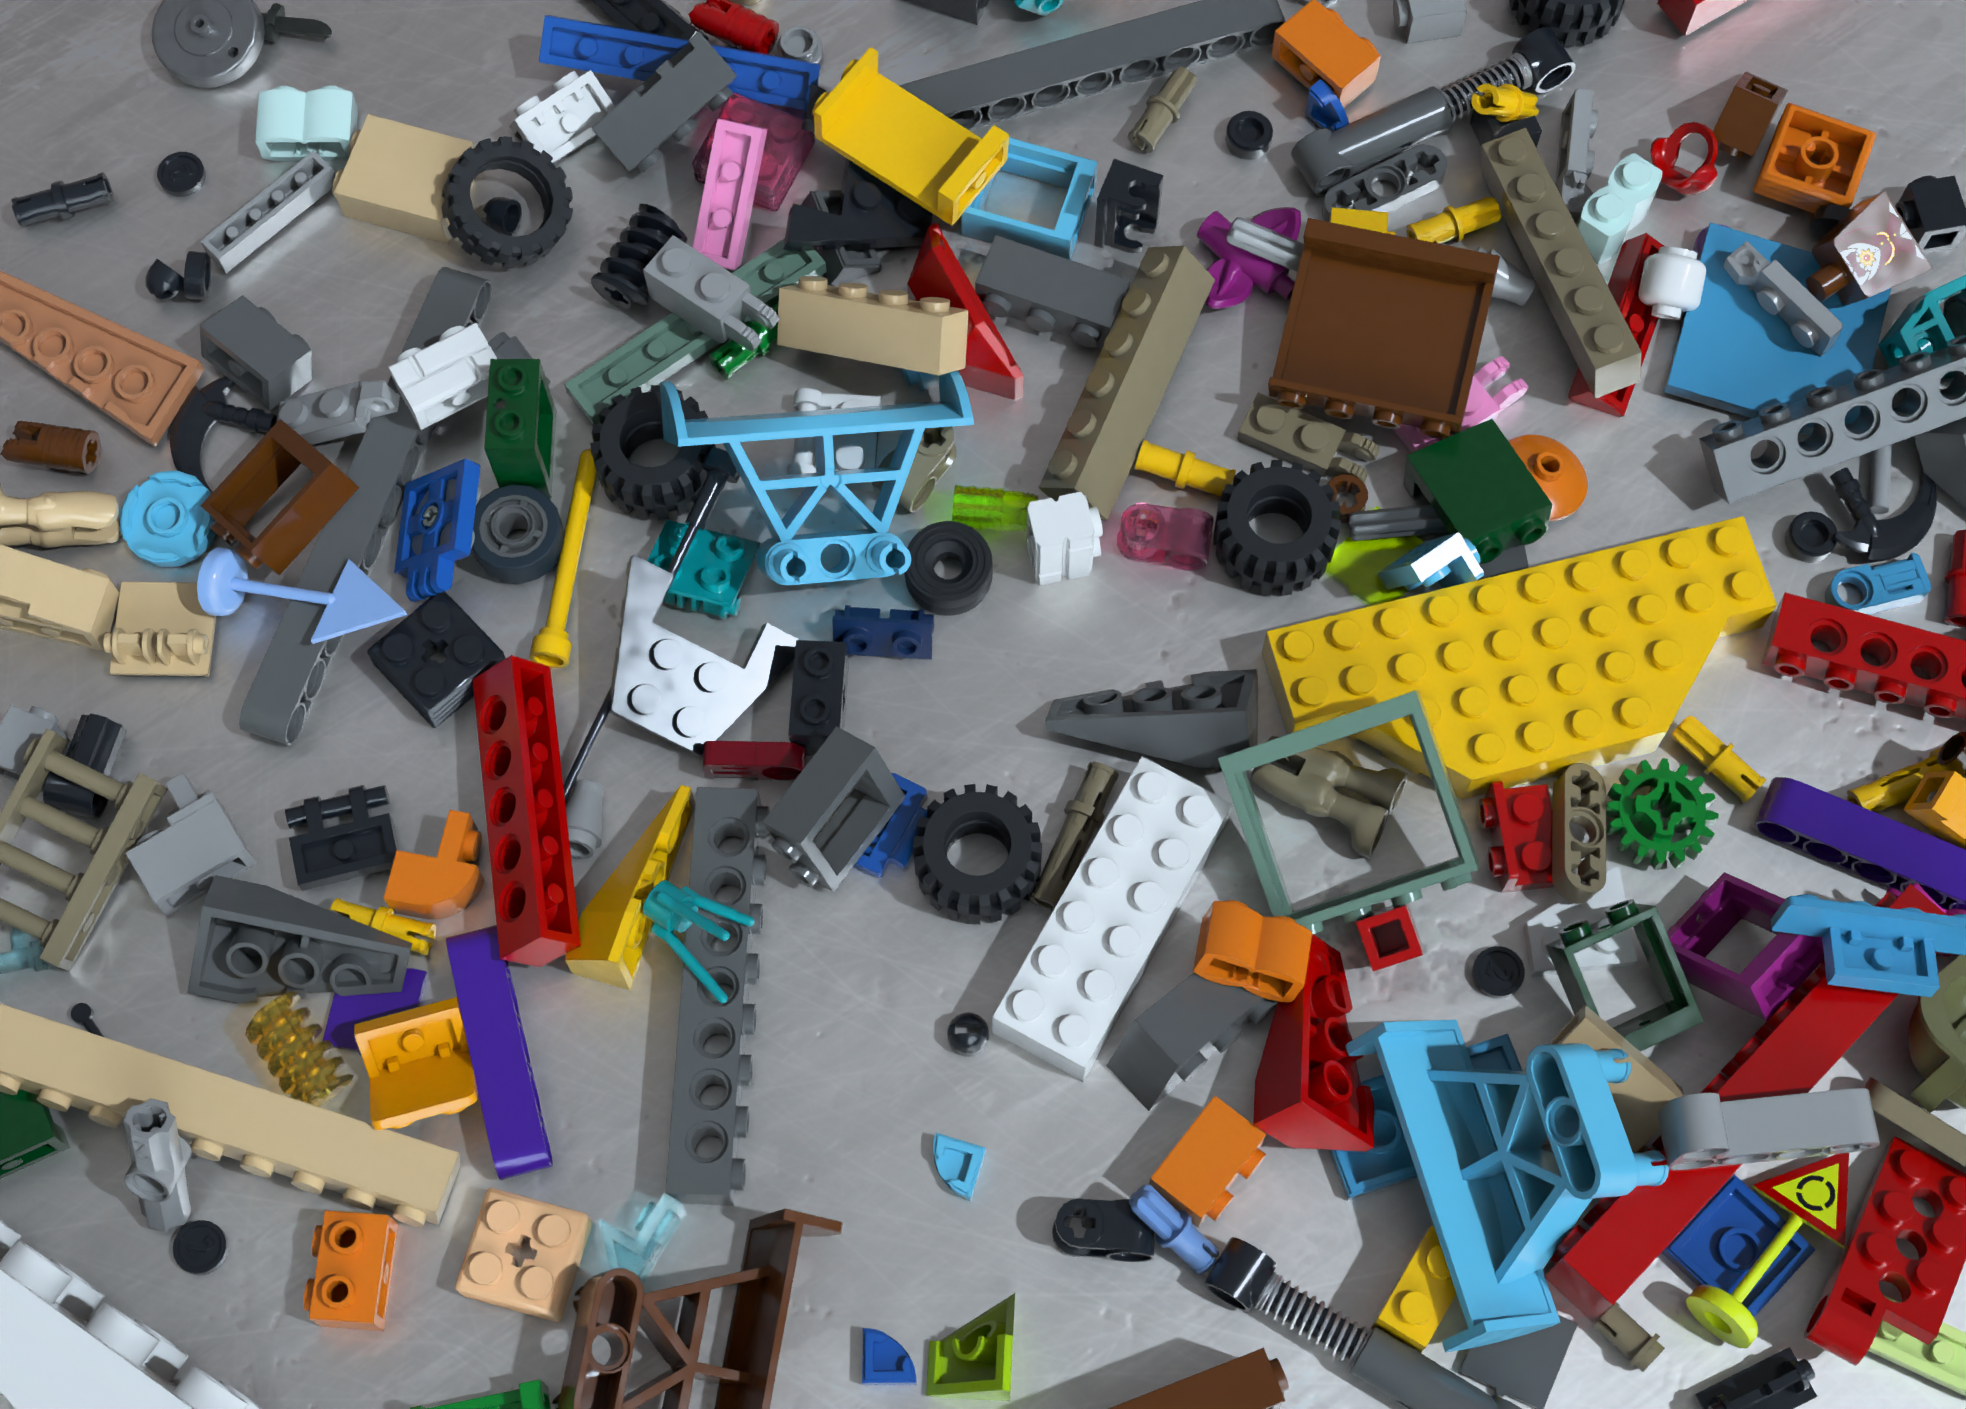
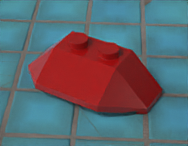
[907,223,1024,400]

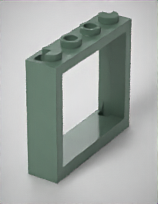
[1218,689,1480,935]

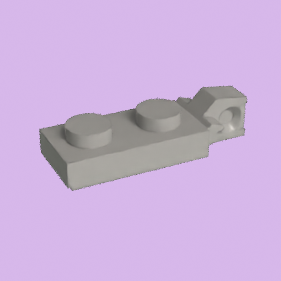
[1555,88,1598,221]
[1723,241,1843,356]
[276,380,400,445]

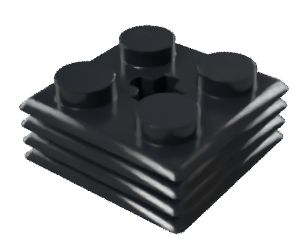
[367,592,506,728]

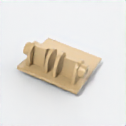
[103,582,216,676]

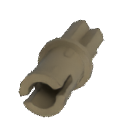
[1127,66,1197,153]

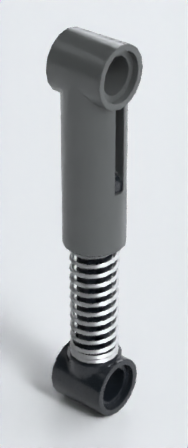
[1291,27,1576,195]
[1204,1237,1522,1409]

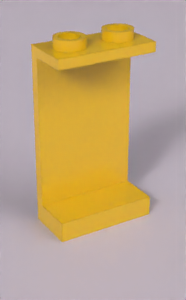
[812,47,1009,226]

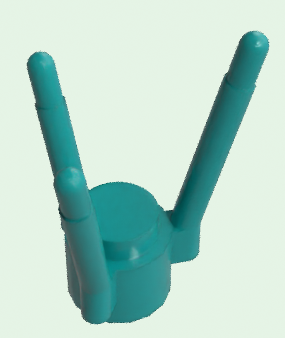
[642,880,755,1003]

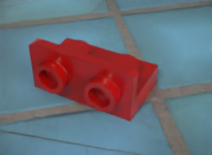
[1479,781,1554,893]

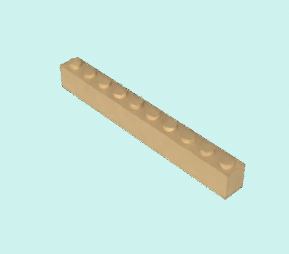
[0,1003,461,1227]

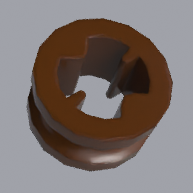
[1328,474,1368,524]

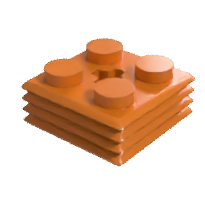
[1754,103,1876,214]

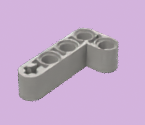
[1658,1088,1880,1170]

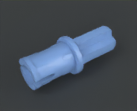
[1129,1185,1220,1275]

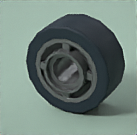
[472,484,564,584]

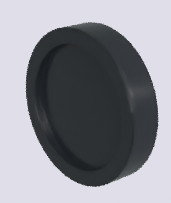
[157,152,206,197]
[1472,946,1525,999]
[173,1220,229,1275]

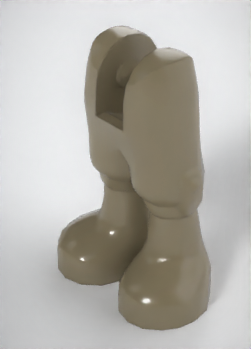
[1251,736,1408,858]

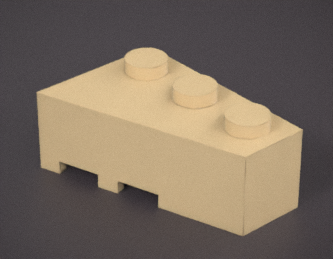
[0,545,119,651]

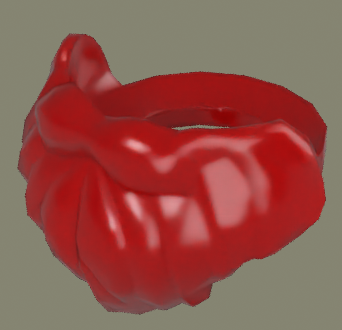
[1650,122,1718,195]

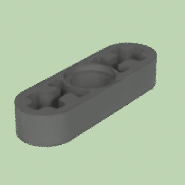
[1322,144,1447,222]

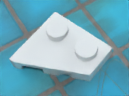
[1523,867,1637,977]

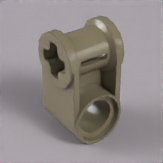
[872,426,956,513]

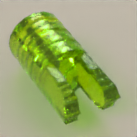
[952,484,1039,532]

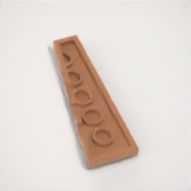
[0,271,205,447]

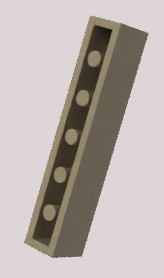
[1481,127,1642,399]
[1038,245,1215,521]

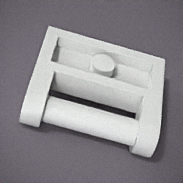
[787,388,881,492]

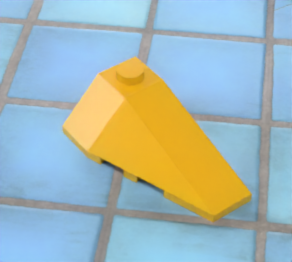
[564,785,695,991]

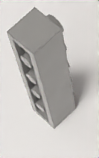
[200,150,335,273]

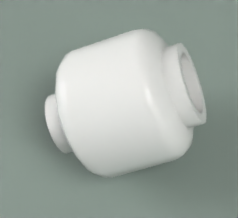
[1638,246,1706,320]

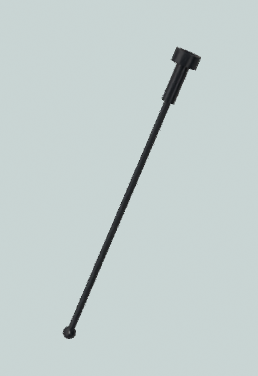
[563,447,740,803]

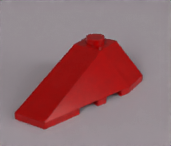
[1253,934,1374,1152]

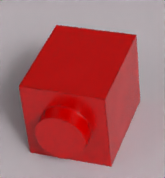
[1356,903,1424,972]

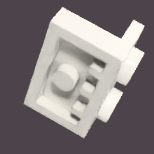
[509,70,615,164]

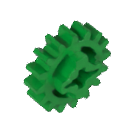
[1606,758,1719,870]

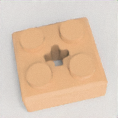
[455,1188,592,1322]

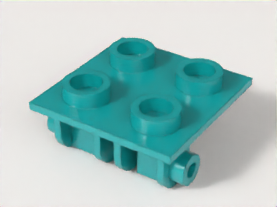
[647,520,760,619]

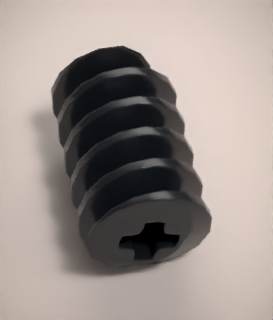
[591,204,688,309]

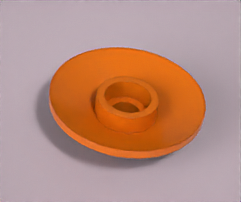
[1509,435,1588,521]

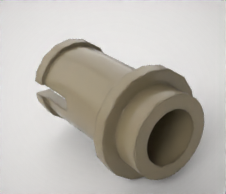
[1593,1302,1665,1372]

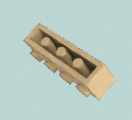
[777,276,968,376]

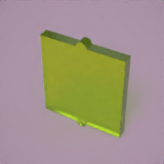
[1326,506,1423,606]

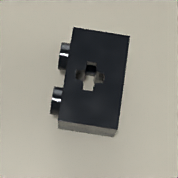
[788,640,849,756]

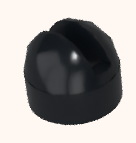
[482,197,522,236]
[145,259,184,300]
[947,1012,989,1057]

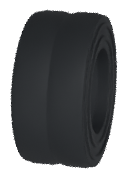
[904,521,993,616]

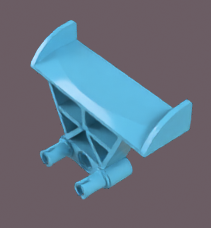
[660,370,974,585]
[1345,1019,1669,1352]

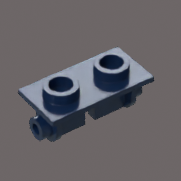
[832,605,934,659]

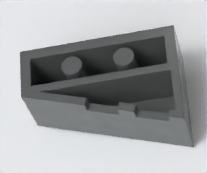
[592,31,737,173]
[1106,973,1277,1111]

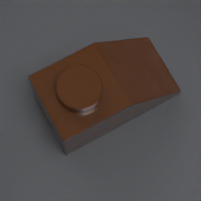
[1713,72,1788,158]

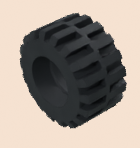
[1509,0,1625,47]
[590,385,716,520]
[1213,460,1341,596]
[913,784,1042,924]

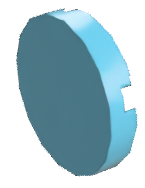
[120,471,216,568]

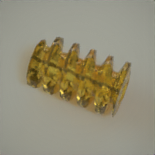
[245,991,354,1107]

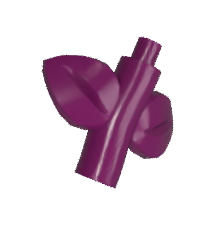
[1197,207,1301,308]

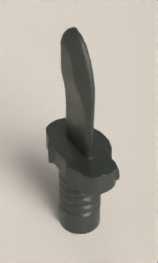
[261,3,332,42]

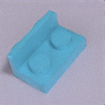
[1377,532,1484,591]

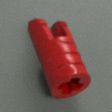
[688,0,779,54]

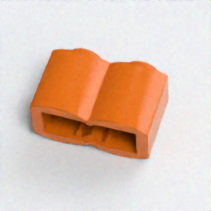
[1193,900,1313,1002]

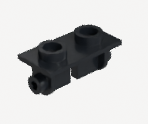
[1695,1347,1818,1409]

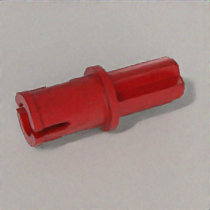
[1944,529,1966,627]

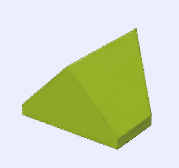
[926,1293,1015,1401]

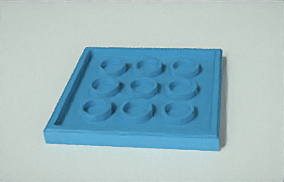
[1663,222,1891,436]

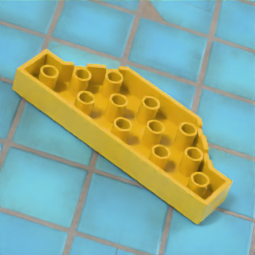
[1262,516,1777,799]

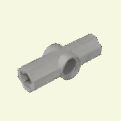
[123,1098,192,1232]

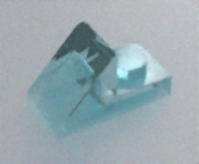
[599,1193,687,1285]

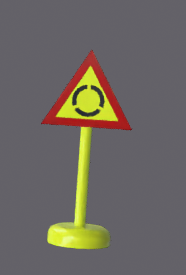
[1686,1153,1849,1349]

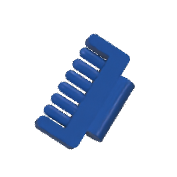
[854,773,928,878]

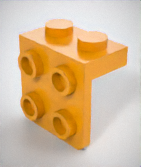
[354,997,478,1130]

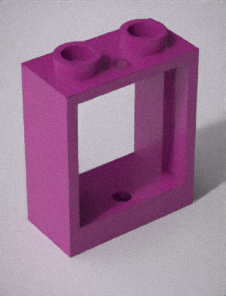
[1667,872,1824,1021]

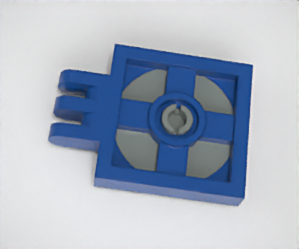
[394,458,481,602]

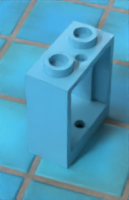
[961,138,1098,260]

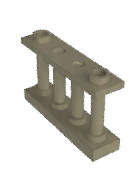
[0,728,168,971]

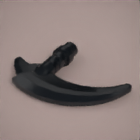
[170,376,277,493]
[1830,467,1937,562]

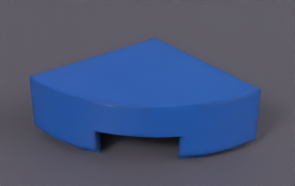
[1305,79,1349,131]
[862,1328,917,1385]

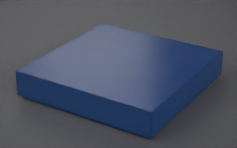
[1661,1174,1816,1317]

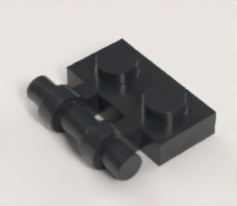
[285,785,399,891]

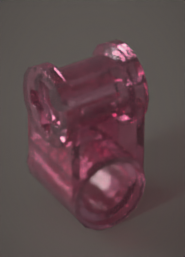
[1117,503,1214,571]

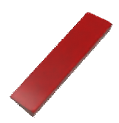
[1568,233,1665,417]

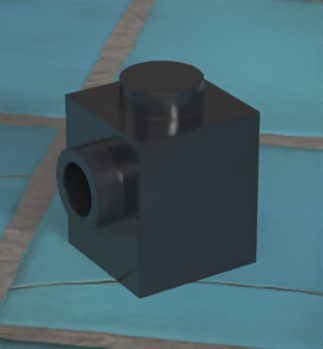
[1895,175,1966,253]

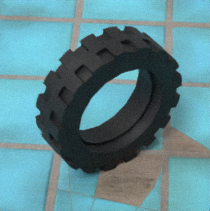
[441,136,573,268]

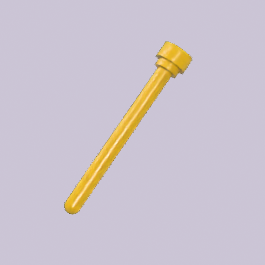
[529,449,597,668]

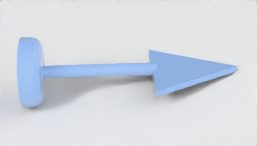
[197,547,408,644]

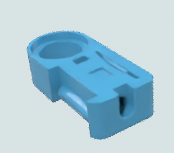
[1825,553,1931,615]

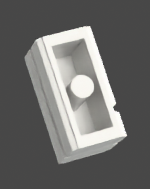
[388,323,497,430]
[1026,492,1103,586]

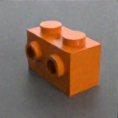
[1271,0,1381,108]
[1149,1096,1266,1228]
[304,1210,399,1331]

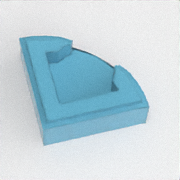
[933,1133,986,1201]

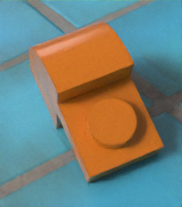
[383,810,485,919]

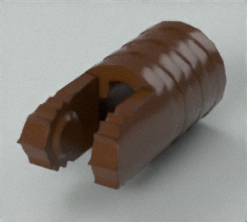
[0,421,101,474]

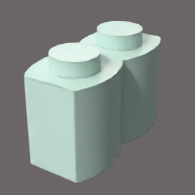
[255,85,358,162]
[1577,153,1662,264]

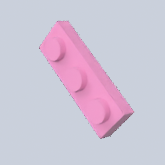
[692,119,768,270]

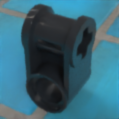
[1052,1198,1155,1262]

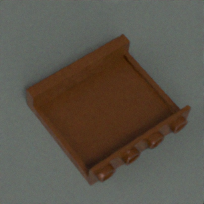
[1268,218,1500,439]

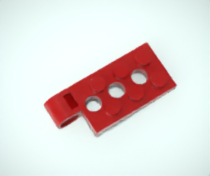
[1804,1136,1966,1366]

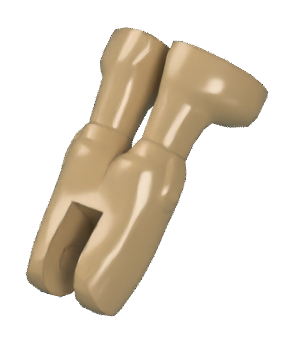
[0,483,121,548]

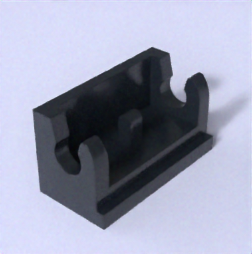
[1094,159,1164,253]

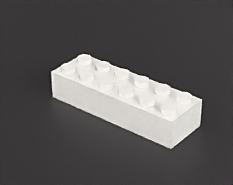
[992,757,1233,1082]

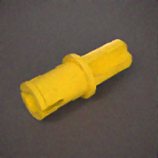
[1471,84,1539,122]
[1406,197,1501,244]
[1672,716,1767,803]

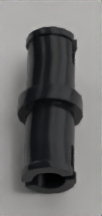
[11,172,114,228]

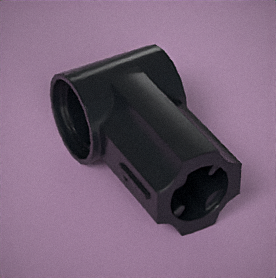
[43,713,127,819]

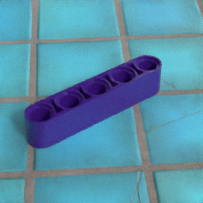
[1754,777,1966,910]
[446,925,553,1181]

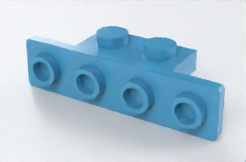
[1771,894,1966,997]

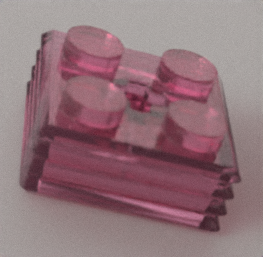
[692,92,815,212]

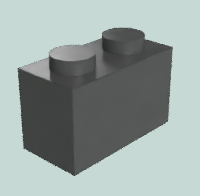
[199,295,312,411]

